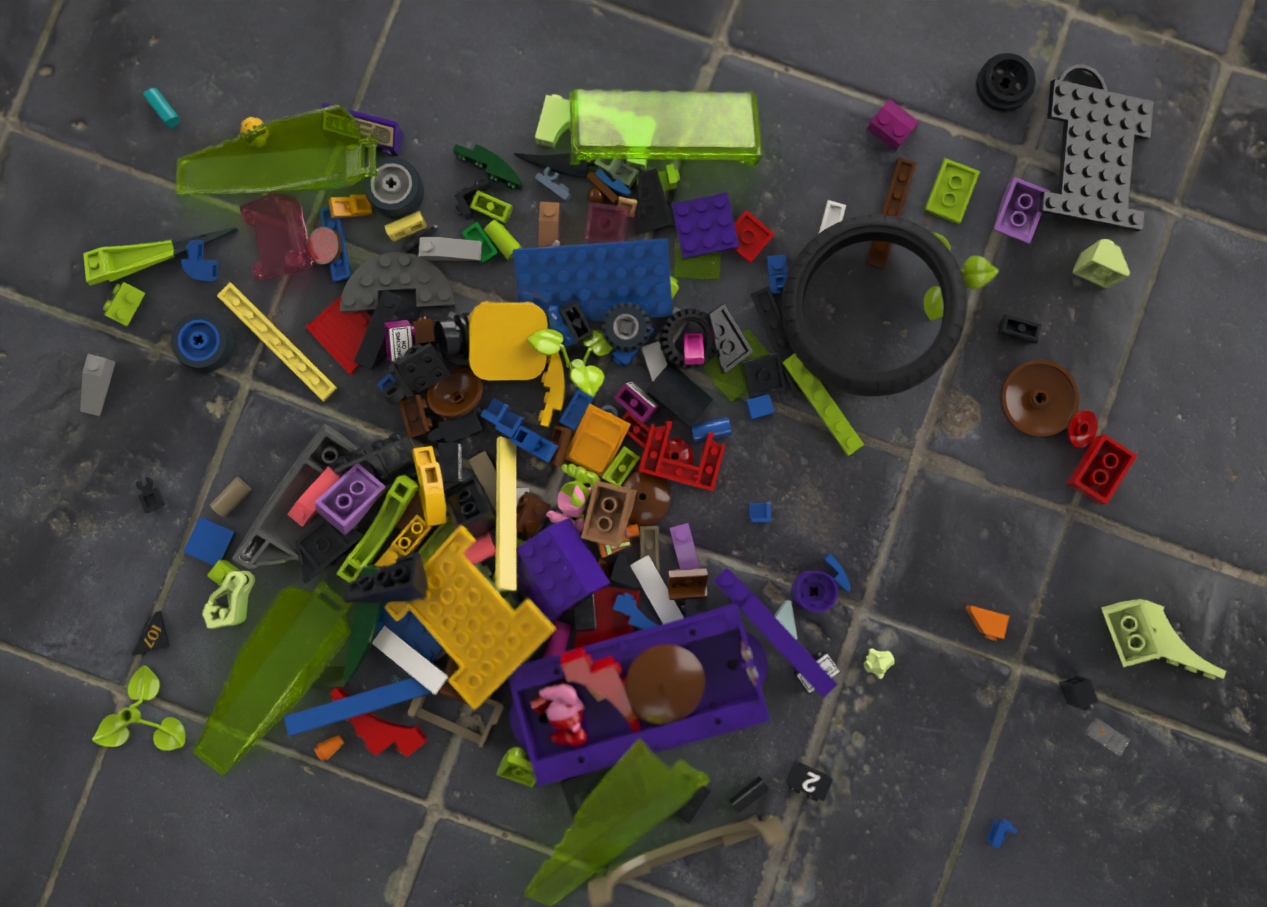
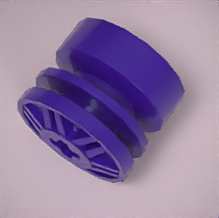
[791,571,838,613]

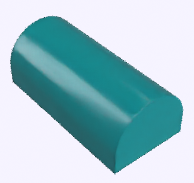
[143,88,180,130]

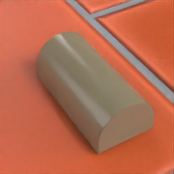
[210,477,252,517]

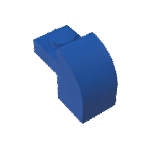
[181,240,218,281]
[510,425,558,463]

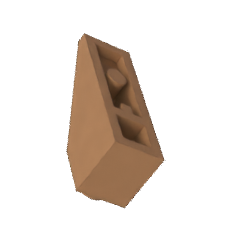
[538,202,561,247]

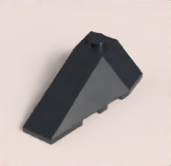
[354,290,422,370]
[343,552,428,603]

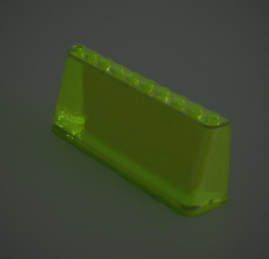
[569,89,763,166]

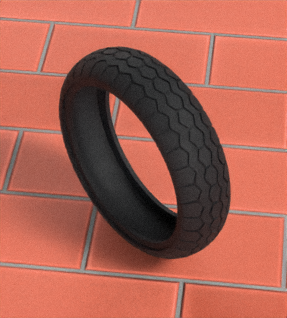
[782,214,967,397]

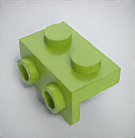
[103,281,145,326]

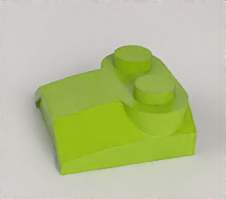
[496,747,537,788]

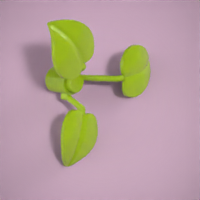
[924,232,998,321]
[528,329,613,397]
[92,665,186,751]

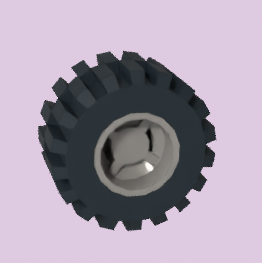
[602,302,651,352]

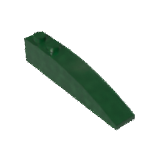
[343,564,387,682]

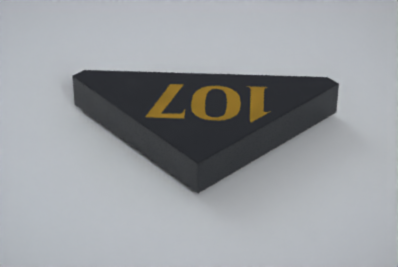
[132,611,170,656]

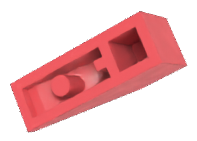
[287,467,341,527]

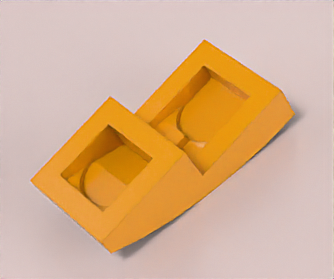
[329,195,373,218]

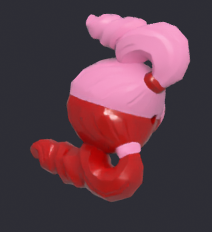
[539,685,587,747]

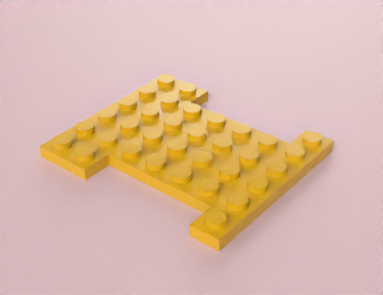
[384,526,555,710]

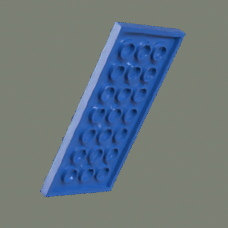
[513,238,673,322]

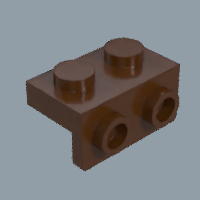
[399,394,434,439]
[516,491,551,538]
[667,568,708,600]

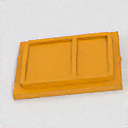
[565,404,631,477]

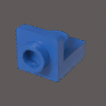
[986,819,1018,849]

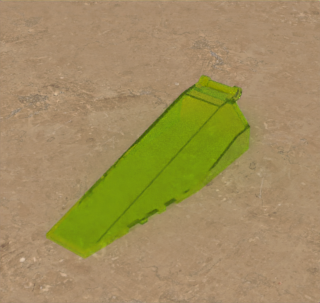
[176,104,378,195]
[193,581,353,776]
[524,738,709,906]

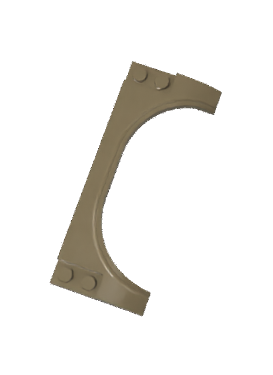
[588,814,788,907]

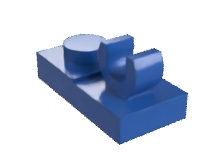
[766,255,788,295]

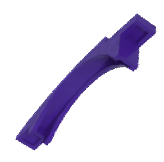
[713,568,838,698]

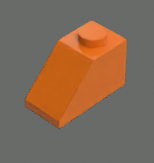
[966,605,1009,641]

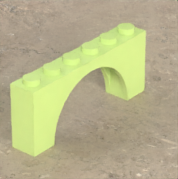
[535,94,656,171]

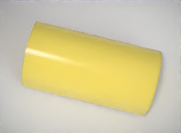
[385,211,427,242]

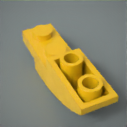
[538,352,565,428]
[412,446,446,527]
[375,514,432,567]

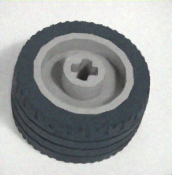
[364,157,424,219]

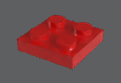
[733,210,775,264]

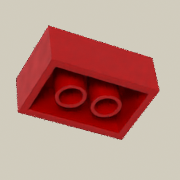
[1066,434,1138,505]

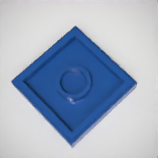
[183,517,236,566]

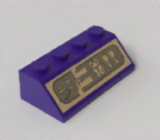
[321,103,404,156]

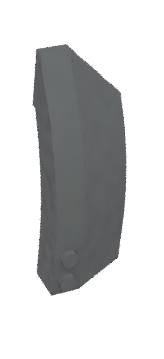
[232,423,370,569]

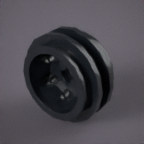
[975,53,1036,113]

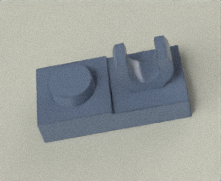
[535,167,572,202]

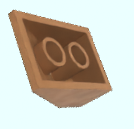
[581,481,637,548]

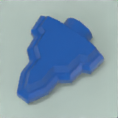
[546,306,578,351]

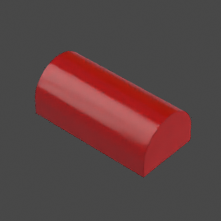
[621,411,650,448]

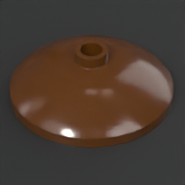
[427,368,483,418]
[621,469,671,526]

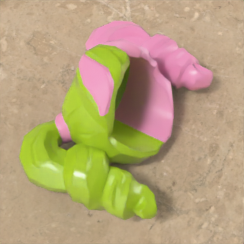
[546,463,601,533]

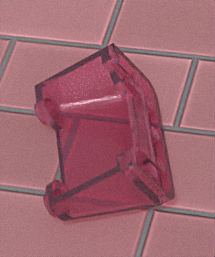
[239,192,313,280]

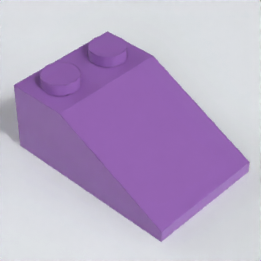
[993,177,1050,244]
[315,463,386,535]

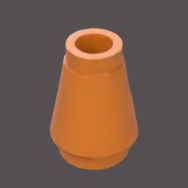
[314,734,345,762]

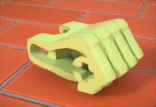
[202,571,255,629]

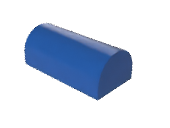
[690,417,732,444]

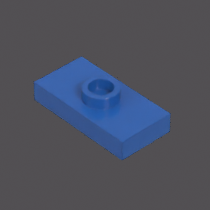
[559,389,594,432]

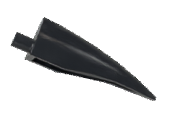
[514,153,597,179]

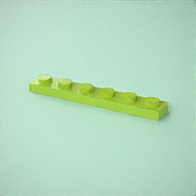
[782,353,864,456]

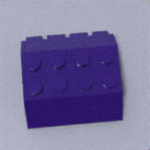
[516,518,610,622]

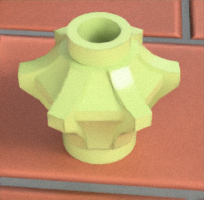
[864,648,894,679]

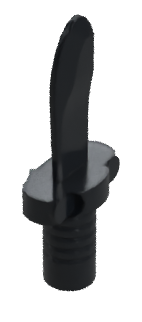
[402,225,438,253]

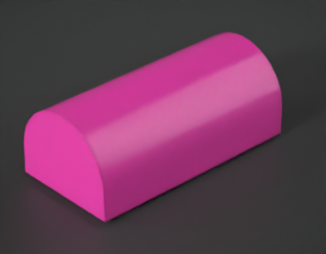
[543,620,572,658]

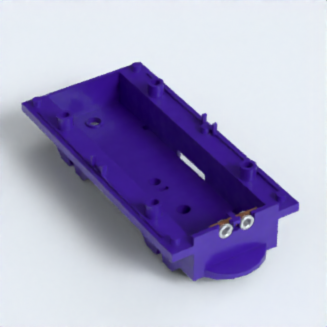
[508,603,770,786]

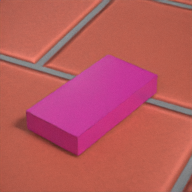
[684,333,704,365]

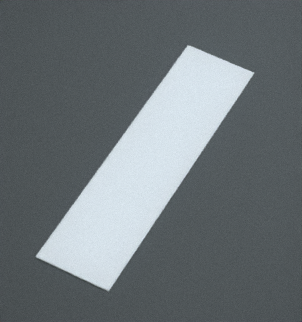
[630,555,684,624]
[372,626,448,695]

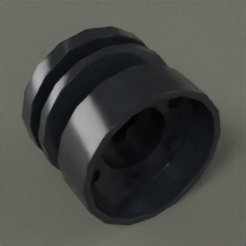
[434,312,470,358]

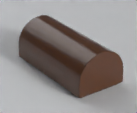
[544,425,573,467]

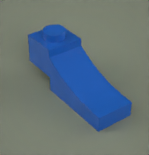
[613,592,658,629]

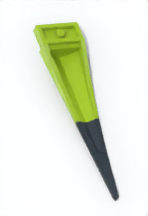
[83,227,238,286]

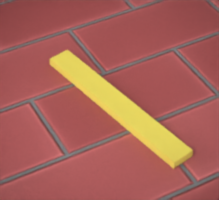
[217,283,337,401]
[496,437,516,591]

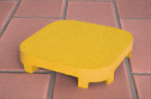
[468,301,548,380]

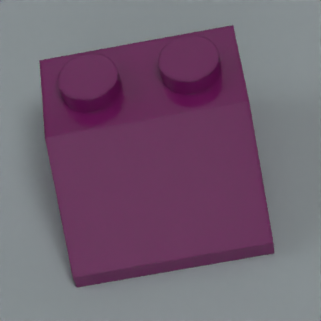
[867,99,920,152]

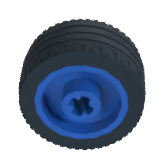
[171,313,235,372]

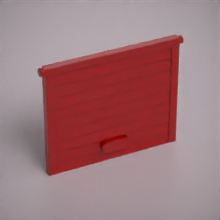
[305,295,372,375]
[574,586,640,648]

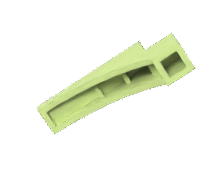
[1143,600,1226,680]

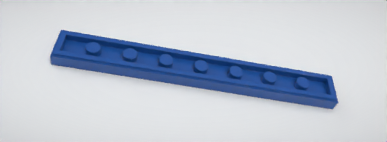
[284,677,432,736]

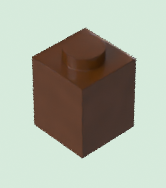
[413,317,437,346]

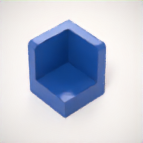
[745,394,774,420]
[480,398,510,426]
[495,411,525,439]
[749,503,771,523]

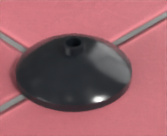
[1058,64,1107,91]

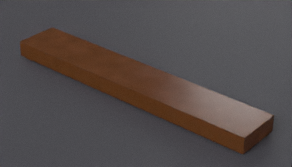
[865,157,917,270]

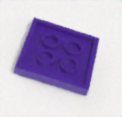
[672,192,739,260]

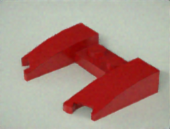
[638,421,726,491]

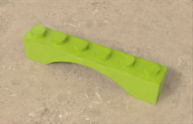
[337,475,420,583]

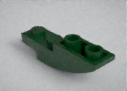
[453,144,523,190]

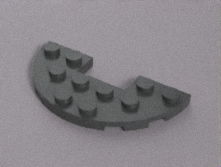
[340,252,455,313]

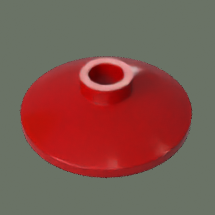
[1068,410,1098,448]
[663,438,694,465]

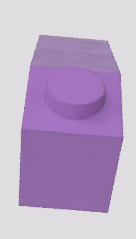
[669,523,700,570]

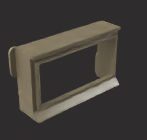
[408,695,504,748]

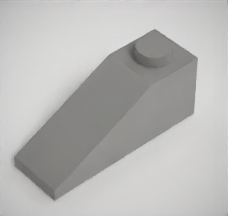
[419,237,482,261]
[80,354,116,416]

